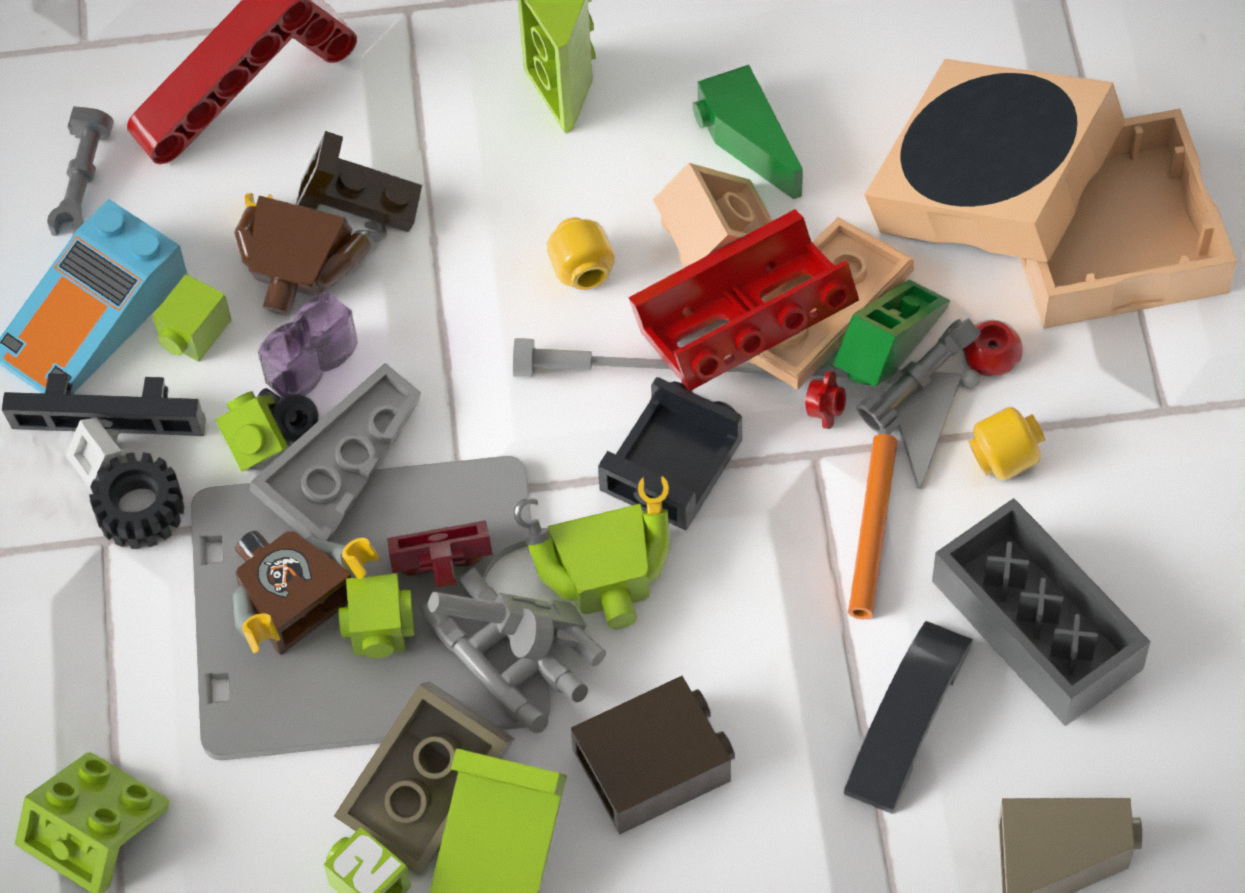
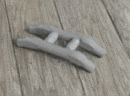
[419,567,588,734]

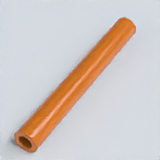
[848,434,898,620]

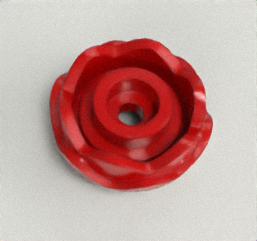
[963,320,1023,376]

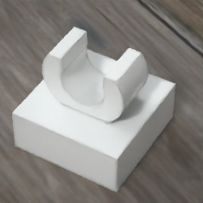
[66,417,132,489]

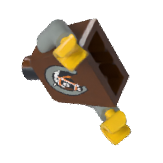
[232,530,381,655]

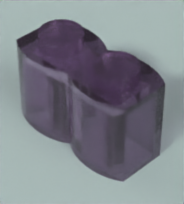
[258,291,358,397]

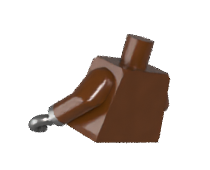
[234,193,387,316]

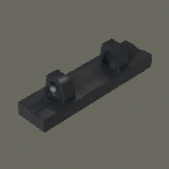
[1,373,206,436]

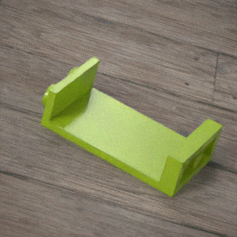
[429,748,567,893]

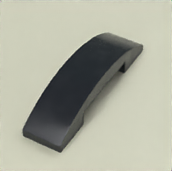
[844,621,973,814]

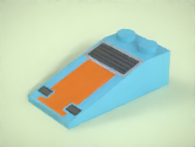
[0,199,188,394]

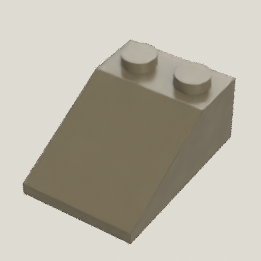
[333,681,515,875]

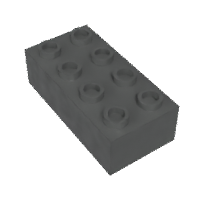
[932,498,1151,726]

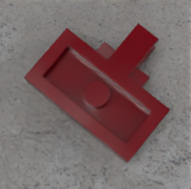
[387,520,493,588]

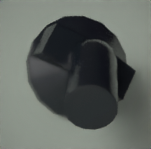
[257,388,319,442]

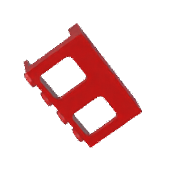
[628,209,859,391]

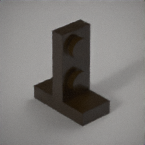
[295,131,422,232]

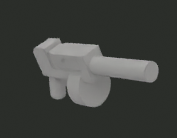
[428,592,606,667]

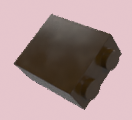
[570,675,735,835]

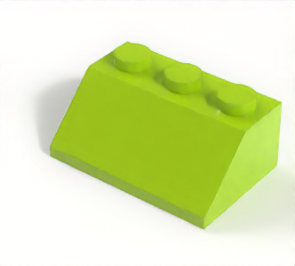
[517,0,596,133]

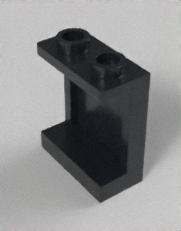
[598,377,742,531]

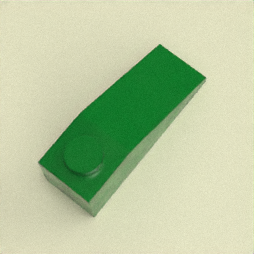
[693,64,803,199]
[833,279,950,387]

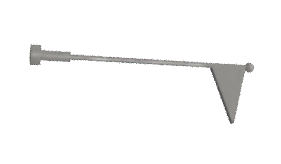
[513,338,980,489]

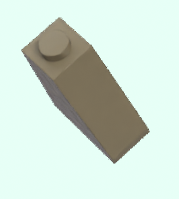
[998,798,1142,893]

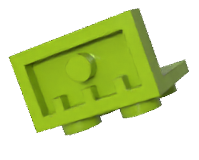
[14,752,170,893]

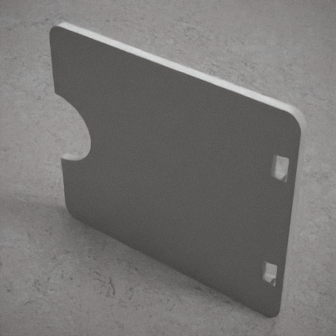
[191,456,551,760]

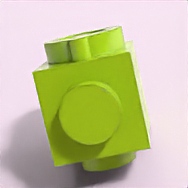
[339,573,415,658]

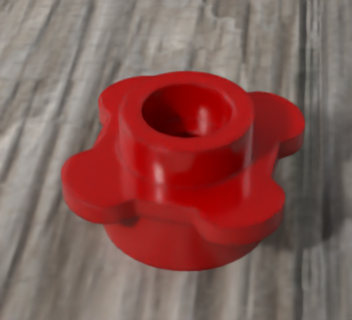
[805,371,846,429]

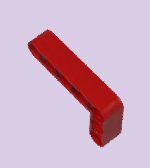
[127,0,357,165]

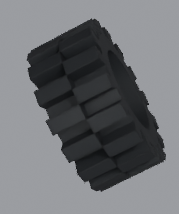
[89,452,185,549]

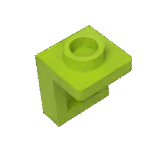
[215,391,289,472]

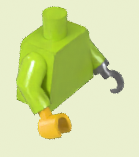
[514,476,671,629]

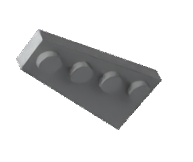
[249,363,421,542]

